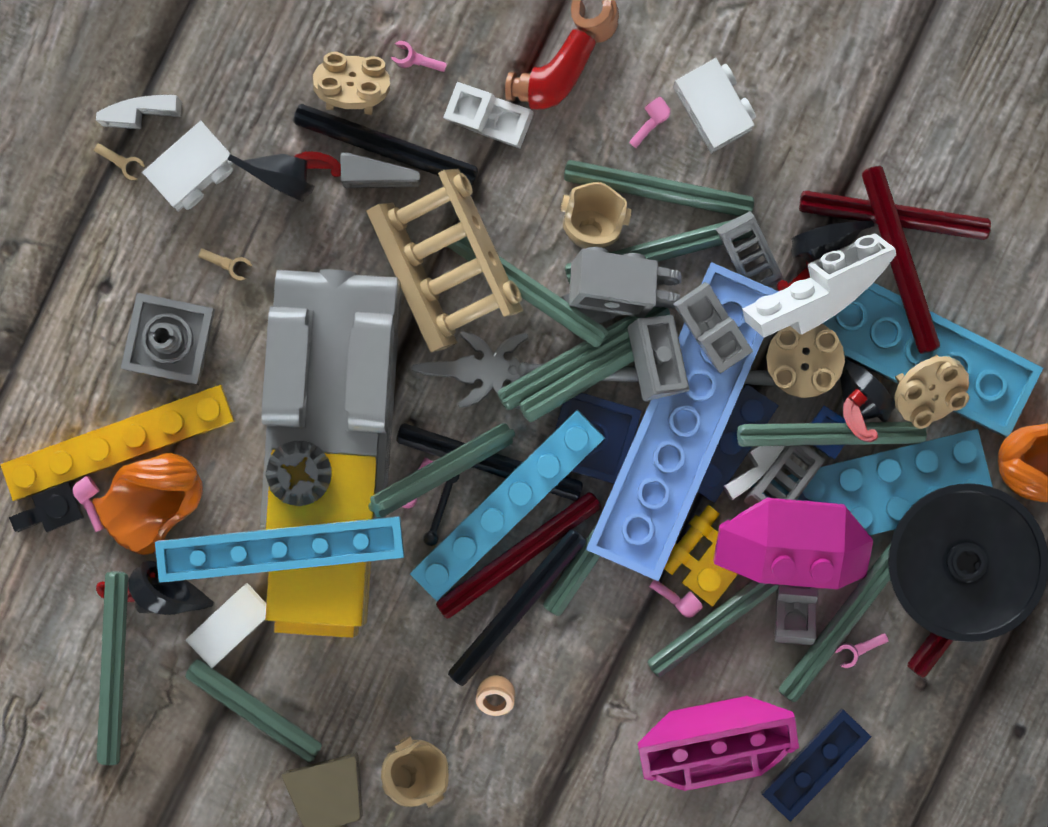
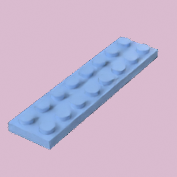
[586,262,779,581]

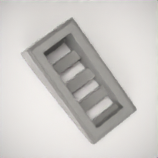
[341,152,421,189]
[716,211,784,287]
[744,445,825,507]

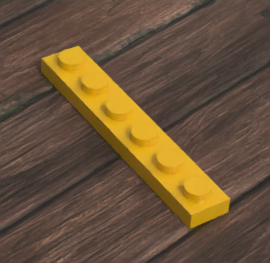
[0,385,235,501]

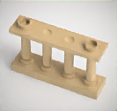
[366,169,523,353]

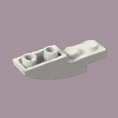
[742,233,896,337]

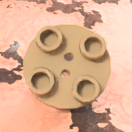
[313,52,390,115]
[766,324,845,398]
[895,355,969,429]

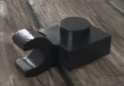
[9,482,84,533]

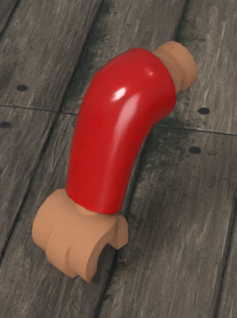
[505,0,619,110]

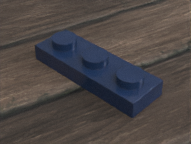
[697,384,779,503]
[761,708,872,822]

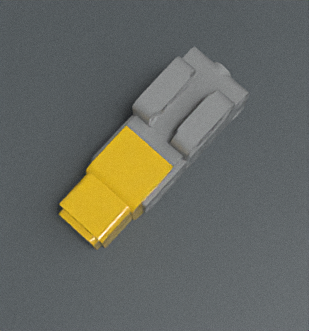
[260,269,402,638]

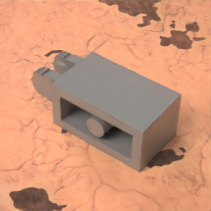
[569,247,681,318]

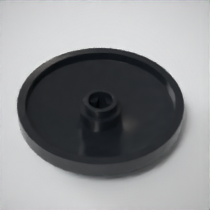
[888,483,1048,642]

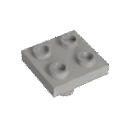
[121,293,215,385]

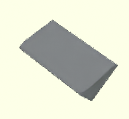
[628,315,690,401]

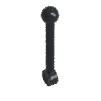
[423,474,460,546]

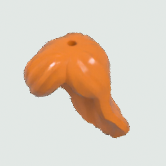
[998,423,1048,503]
[92,453,203,555]

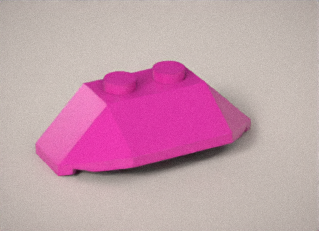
[713,498,873,589]
[637,696,799,791]

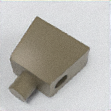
[282,753,363,827]

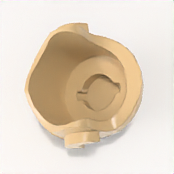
[560,182,631,249]
[381,736,449,808]

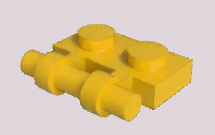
[664,505,738,607]

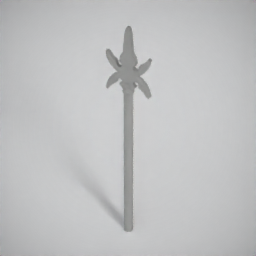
[412,331,776,409]

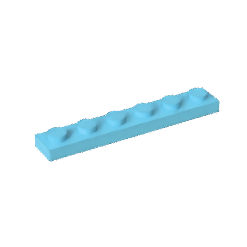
[410,409,605,601]
[155,516,404,583]

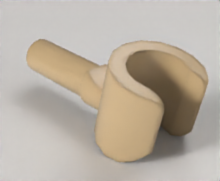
[94,143,145,181]
[198,248,252,281]

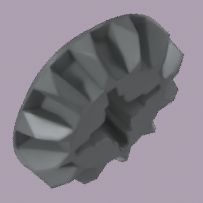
[266,441,332,506]

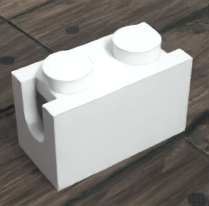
[673,58,756,154]
[142,120,233,212]

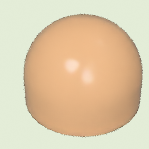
[476,675,515,716]

